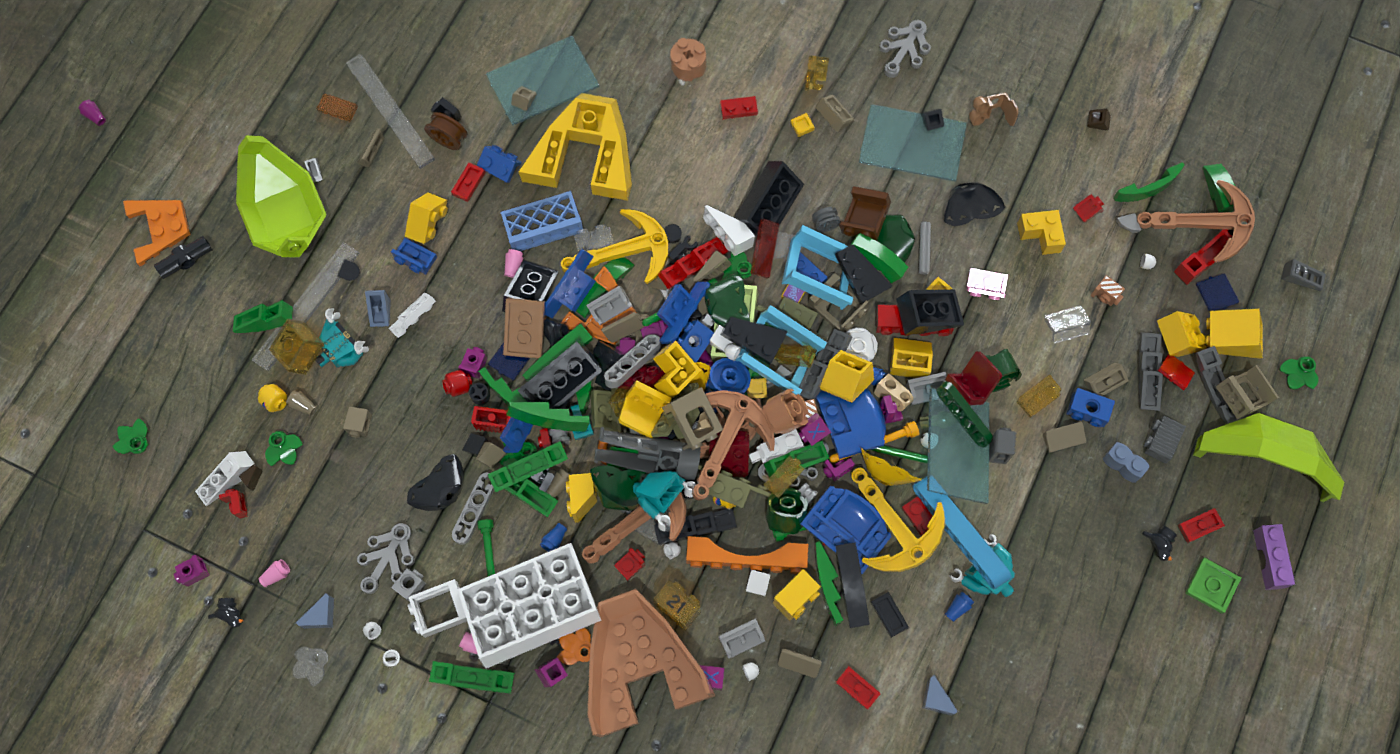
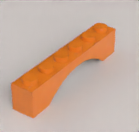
[686,536,808,574]

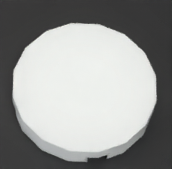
[846,328,878,361]

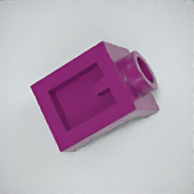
[640,320,668,339]
[880,395,903,424]
[823,458,855,482]

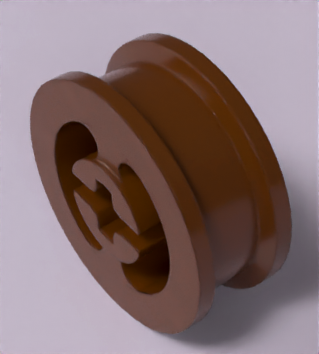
[424,112,468,150]

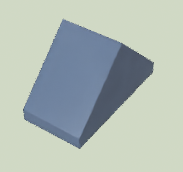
[365,290,391,327]
[296,594,334,629]
[922,676,958,715]

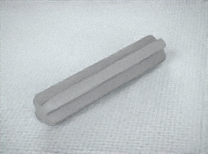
[919,222,931,275]

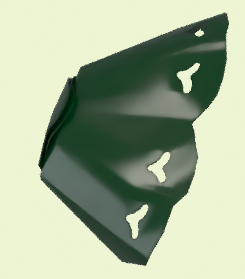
[875,215,915,263]
[705,273,750,327]
[590,466,648,511]

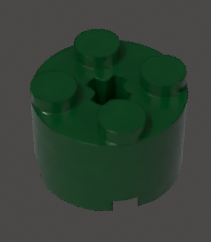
[986,349,1022,392]
[766,488,808,535]

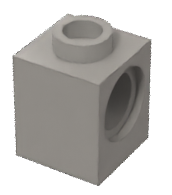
[391,569,426,602]

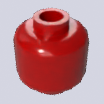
[442,369,472,397]

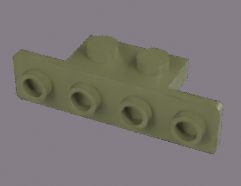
[756,296,827,341]
[591,377,622,448]
[651,382,700,439]
[698,463,771,509]

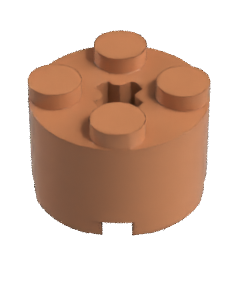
[670,38,706,81]
[763,389,809,434]

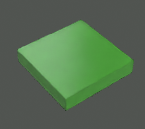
[1185,557,1241,614]

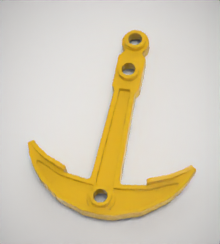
[561,209,669,284]
[851,468,945,572]

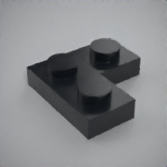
[593,340,624,391]

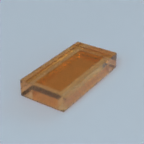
[317,93,358,122]

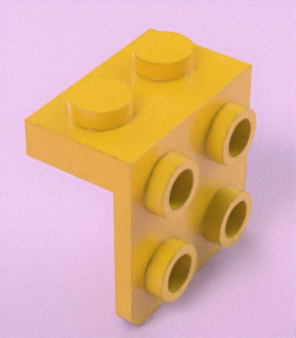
[618,381,671,438]

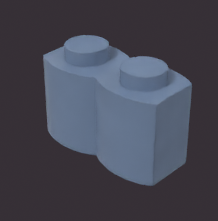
[1103,442,1150,483]

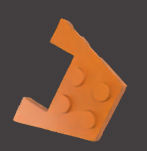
[123,200,190,266]
[561,266,636,345]

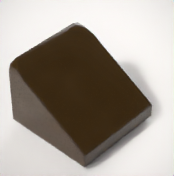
[1087,109,1111,130]
[239,464,263,491]

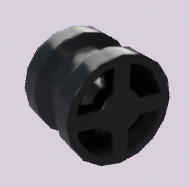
[469,383,490,405]

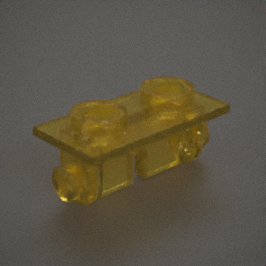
[764,456,804,498]

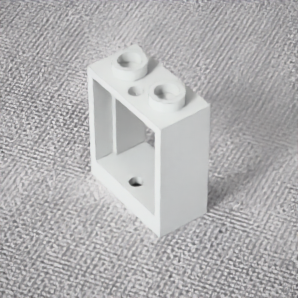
[408,579,467,638]

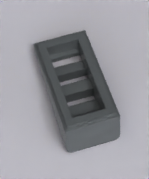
[1281,259,1326,291]

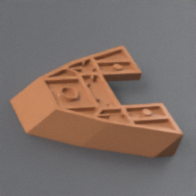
[588,589,716,737]

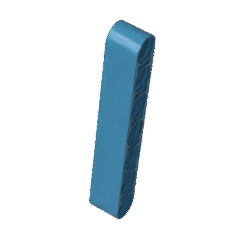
[912,475,1012,589]

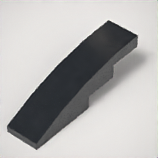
[654,508,737,545]
[835,542,870,628]

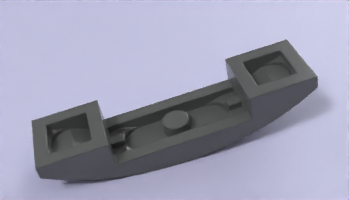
[1196,346,1246,424]

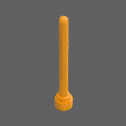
[830,421,919,463]

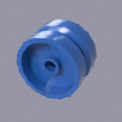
[704,358,751,395]

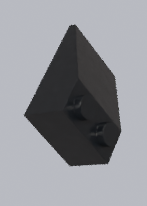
[502,260,558,312]
[896,289,964,335]

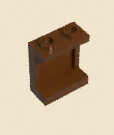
[839,186,891,240]

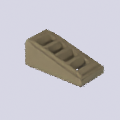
[693,251,731,283]

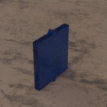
[1196,273,1239,312]
[488,342,530,381]

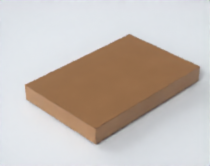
[503,298,545,358]

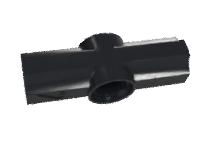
[154,236,212,279]

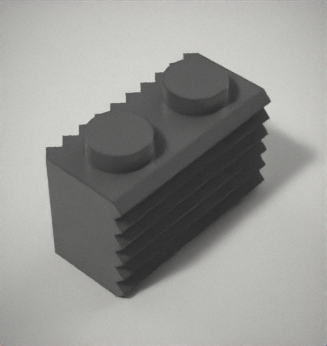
[1144,416,1186,463]
[988,428,1017,464]

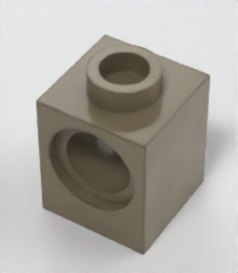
[343,406,372,438]

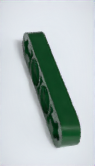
[937,382,993,448]

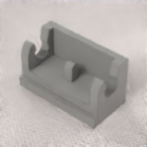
[586,286,633,325]
[906,372,946,406]
[719,619,765,659]

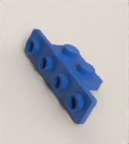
[544,249,596,318]
[657,282,710,344]

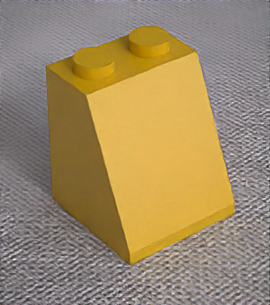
[1206,309,1263,358]

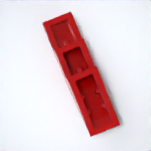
[658,237,728,290]

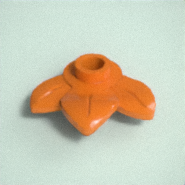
[557,628,591,665]

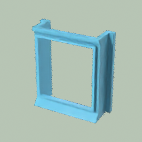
[782,225,853,310]
[736,305,827,395]

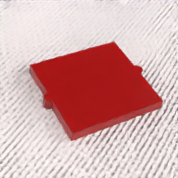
[1158,354,1195,390]

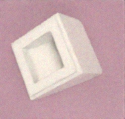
[710,325,733,353]
[746,570,770,596]

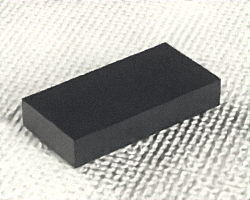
[870,592,909,638]

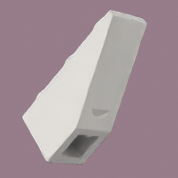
[703,205,755,256]
[195,451,254,506]

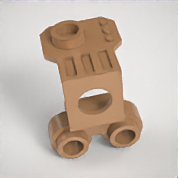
[969,92,1019,126]

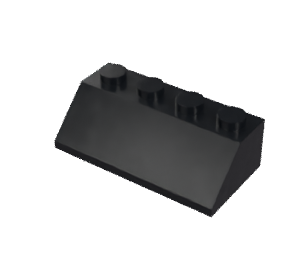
[734,161,804,243]
[517,338,602,409]

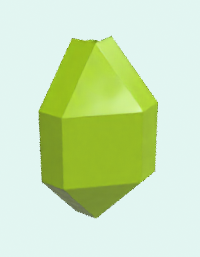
[236,135,327,257]
[1193,413,1345,502]

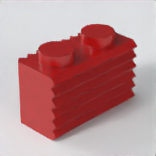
[471,406,511,433]

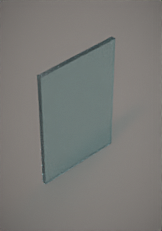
[486,36,599,126]
[859,104,967,182]
[927,388,989,504]

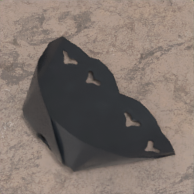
[944,182,1005,226]
[407,454,464,511]

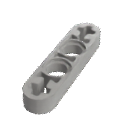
[604,334,661,388]
[452,472,494,545]

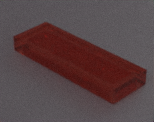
[750,219,780,279]

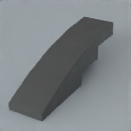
[799,329,853,400]
[1138,333,1163,411]

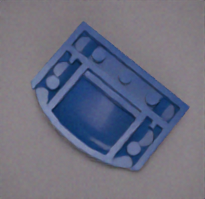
[815,388,886,459]
[801,486,892,574]

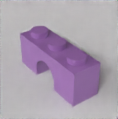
[1253,524,1295,590]

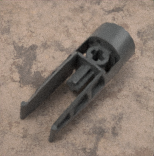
[594,427,701,481]

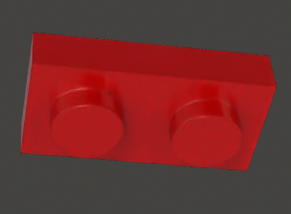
[720,96,758,120]
[451,162,486,202]
[901,496,933,537]
[1178,508,1225,543]
[835,666,881,710]

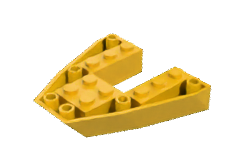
[519,93,632,201]

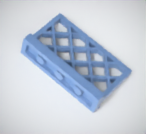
[501,191,584,251]

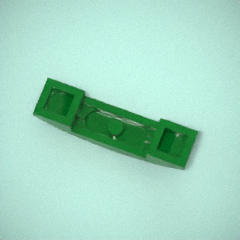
[1113,162,1184,202]
[576,257,635,319]
[487,441,568,492]
[429,661,515,694]

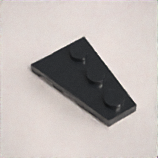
[835,244,893,304]
[720,317,788,365]

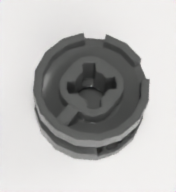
[812,207,841,232]

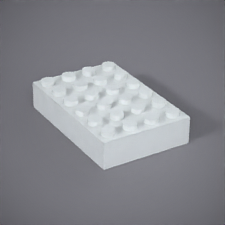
[458,543,601,668]

